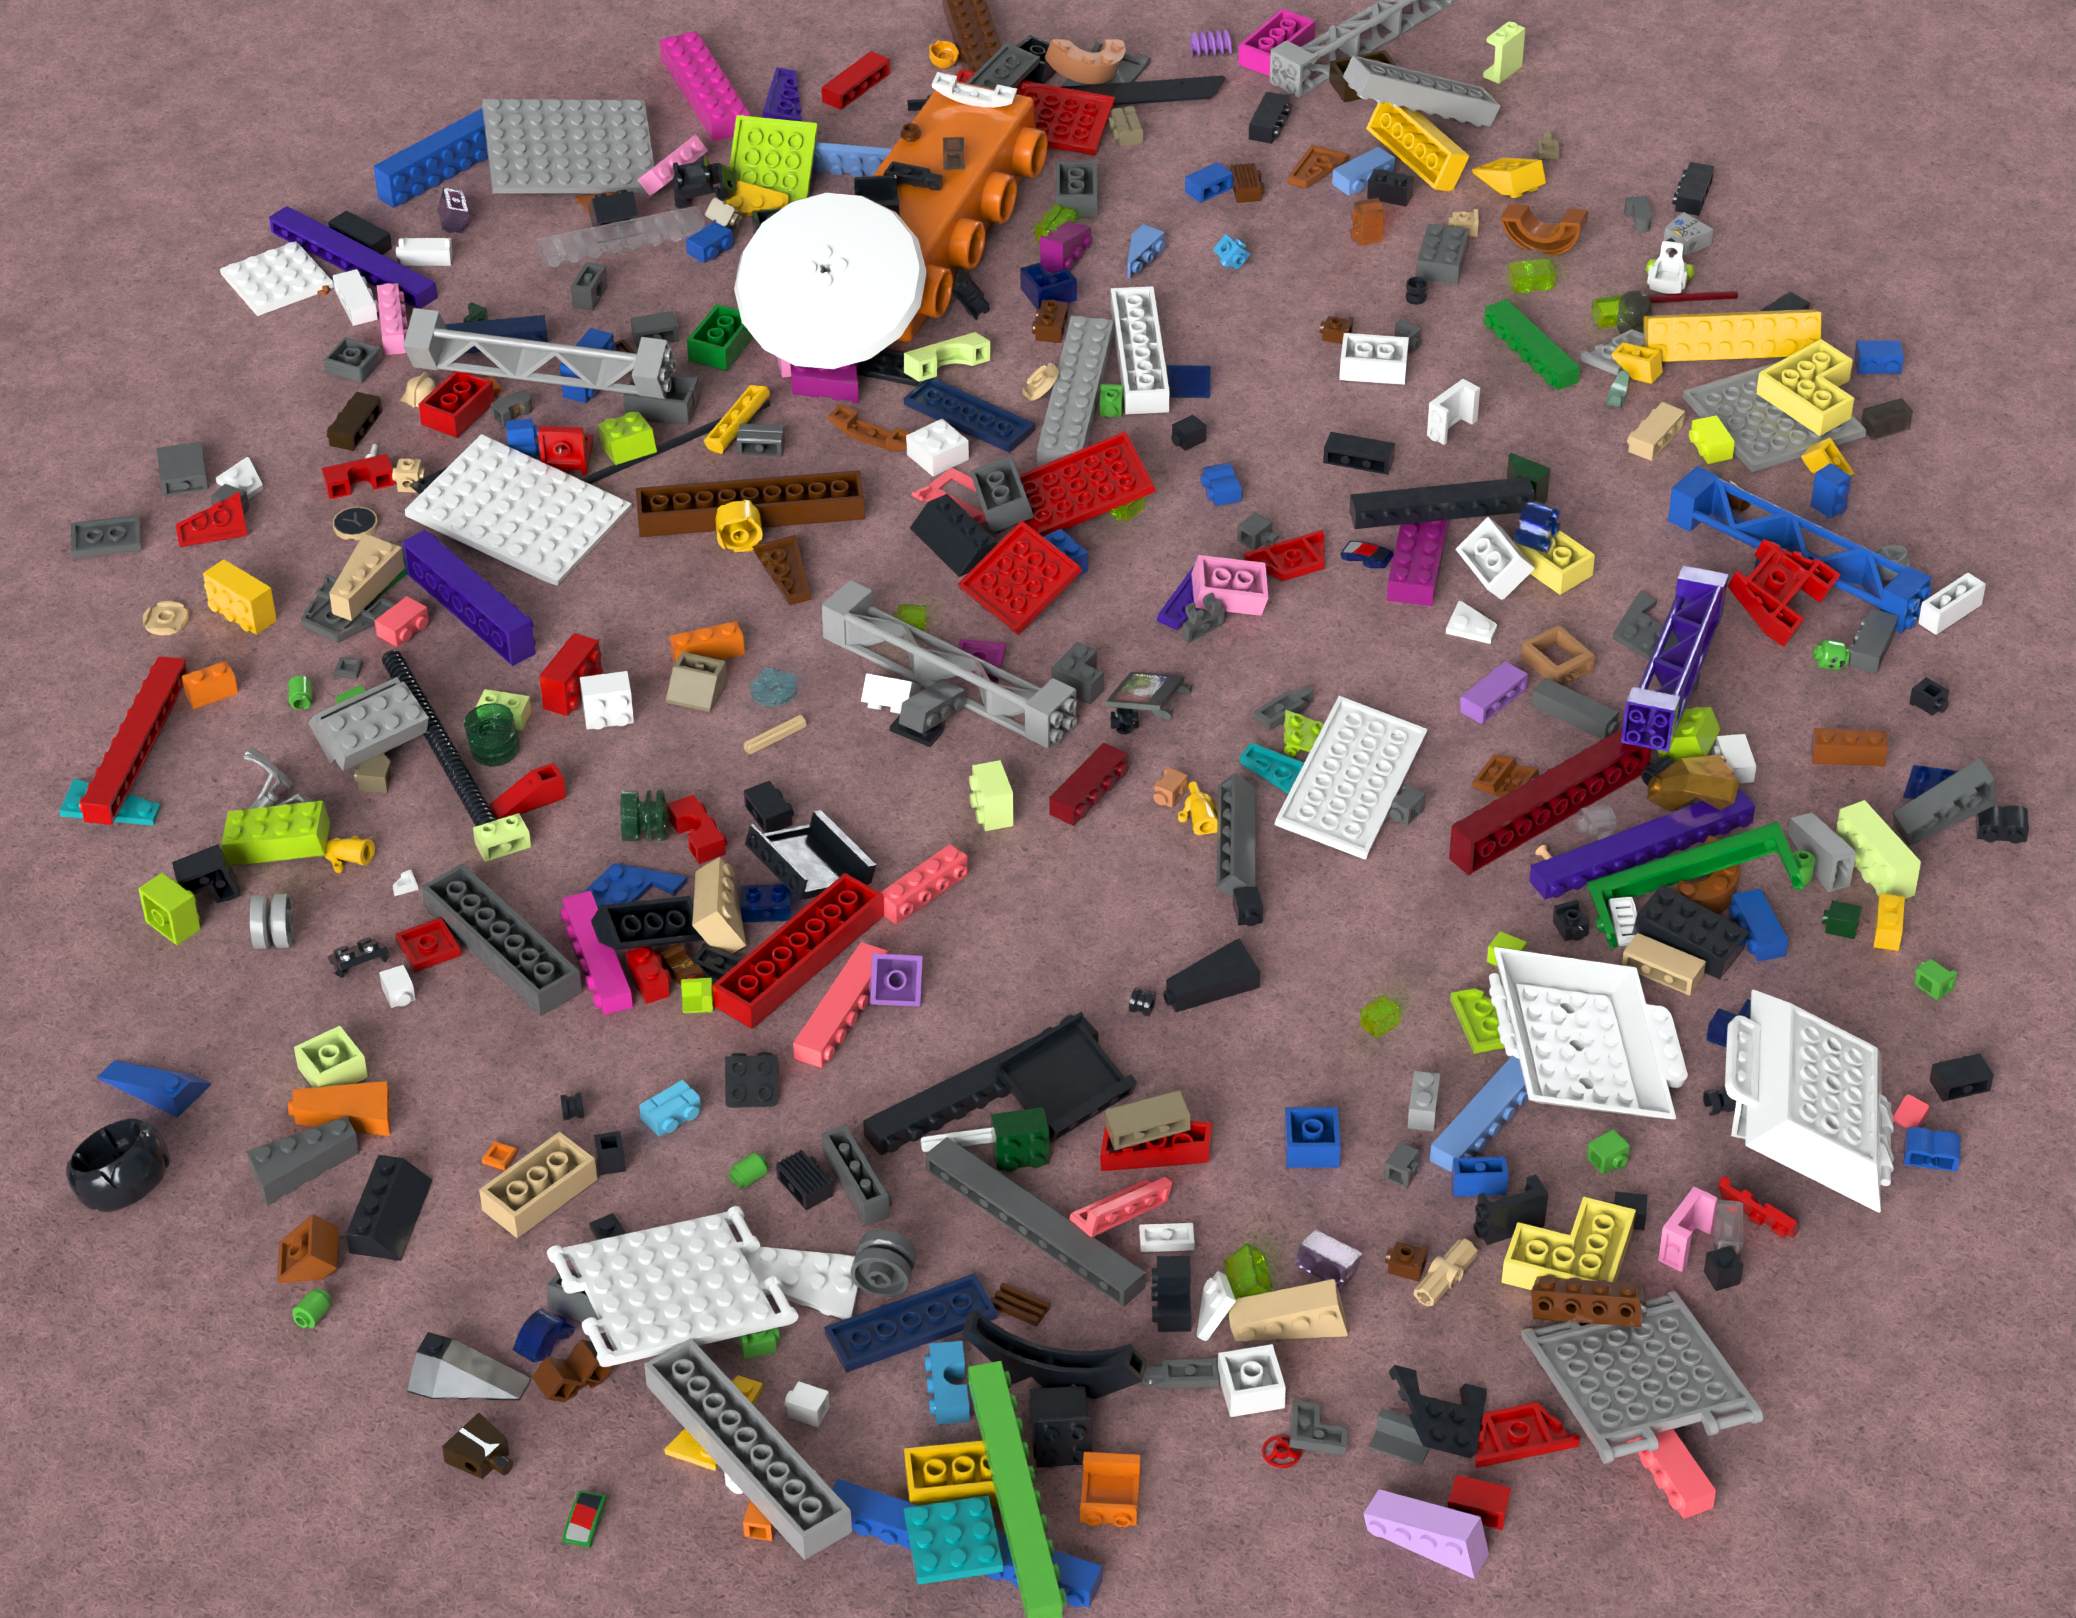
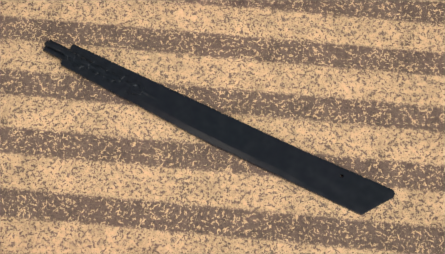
[907,75,1226,111]

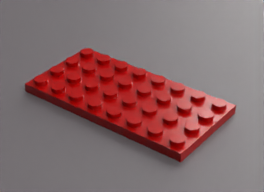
[957,69,1115,156]

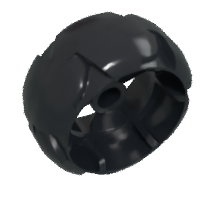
[66,1118,170,1212]

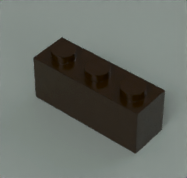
[327,392,382,451]

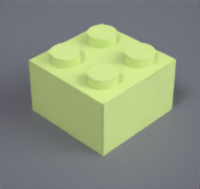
[969,760,1013,831]
[294,1026,368,1088]

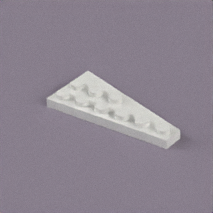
[744,1247,859,1320]

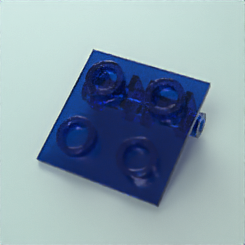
[1903,765,1958,799]

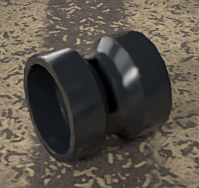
[1405,277,1427,305]
[1703,1086,1737,1116]

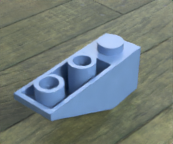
[1127,224,1166,278]

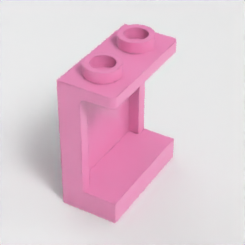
[1658,1187,1718,1272]

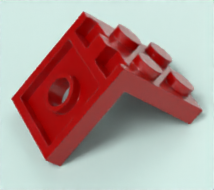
[538,426,594,475]

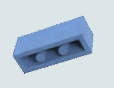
[1332,147,1395,195]

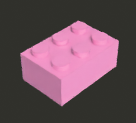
[1192,555,1268,615]

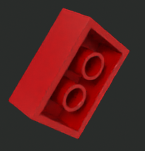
[418,371,495,438]
[539,633,603,717]

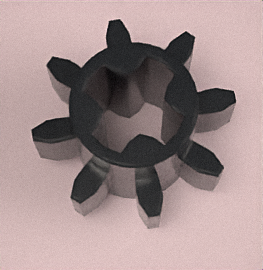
[1110,708,1139,735]

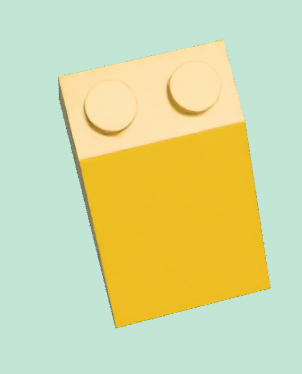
[1472,157,1546,198]

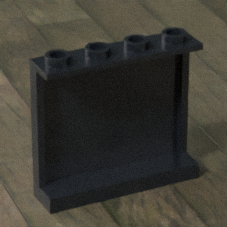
[745,810,876,900]
[995,1012,1137,1142]

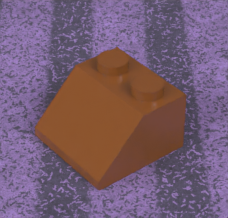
[277,1214,339,1283]

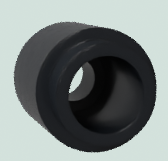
[1641,755,1675,786]

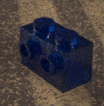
[741,884,792,922]

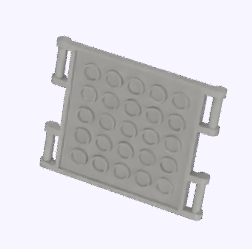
[1521,1291,1763,1464]

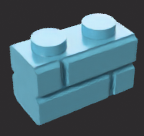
[639,1080,701,1137]

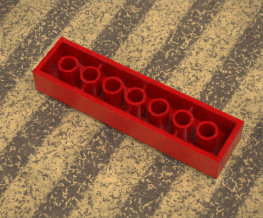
[712,873,884,1029]

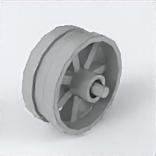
[1874,545,1911,581]

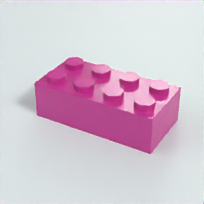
[1238,8,1315,76]

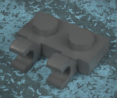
[1182,592,1225,643]

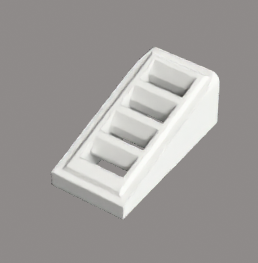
[1607,897,1637,946]

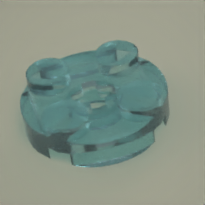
[750,668,797,707]

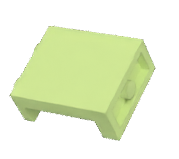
[1483,21,1525,84]

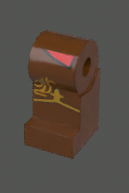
[661,943,705,986]

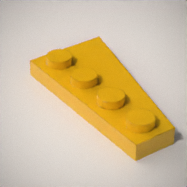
[664,1375,763,1471]

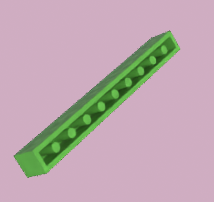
[968,1361,1067,1618]

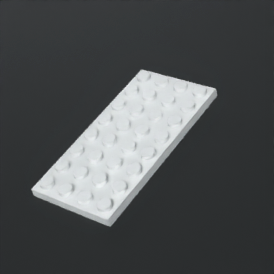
[1275,696,1428,860]

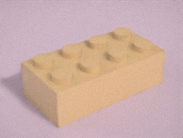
[479,1132,597,1239]

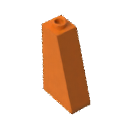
[288,1081,390,1136]

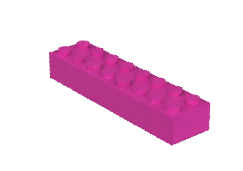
[659,31,750,142]

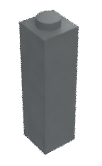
[1532,678,1620,739]

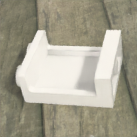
[1427,379,1480,445]

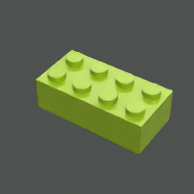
[221,801,331,864]

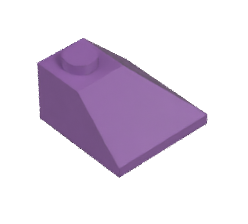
[869,953,923,1007]

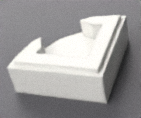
[393,870,418,896]

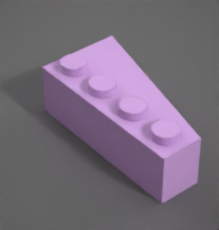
[1363,1489,1489,1579]

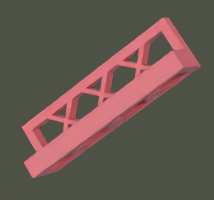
[1070,1177,1172,1237]

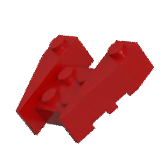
[1727,539,1841,647]

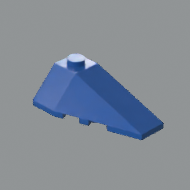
[97,1060,211,1118]

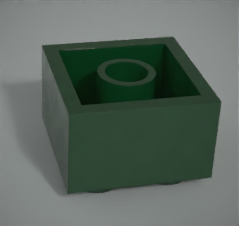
[991,1107,1049,1172]

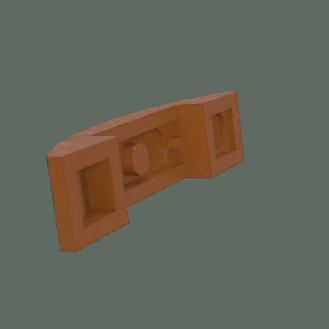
[828,404,910,451]

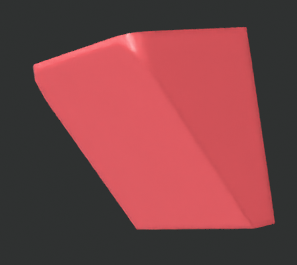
[1893,1094,1929,1129]

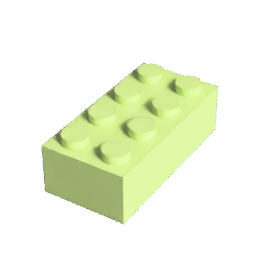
[1836,800,1921,899]

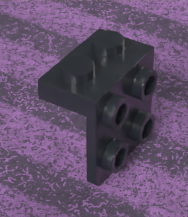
[725,1052,779,1108]

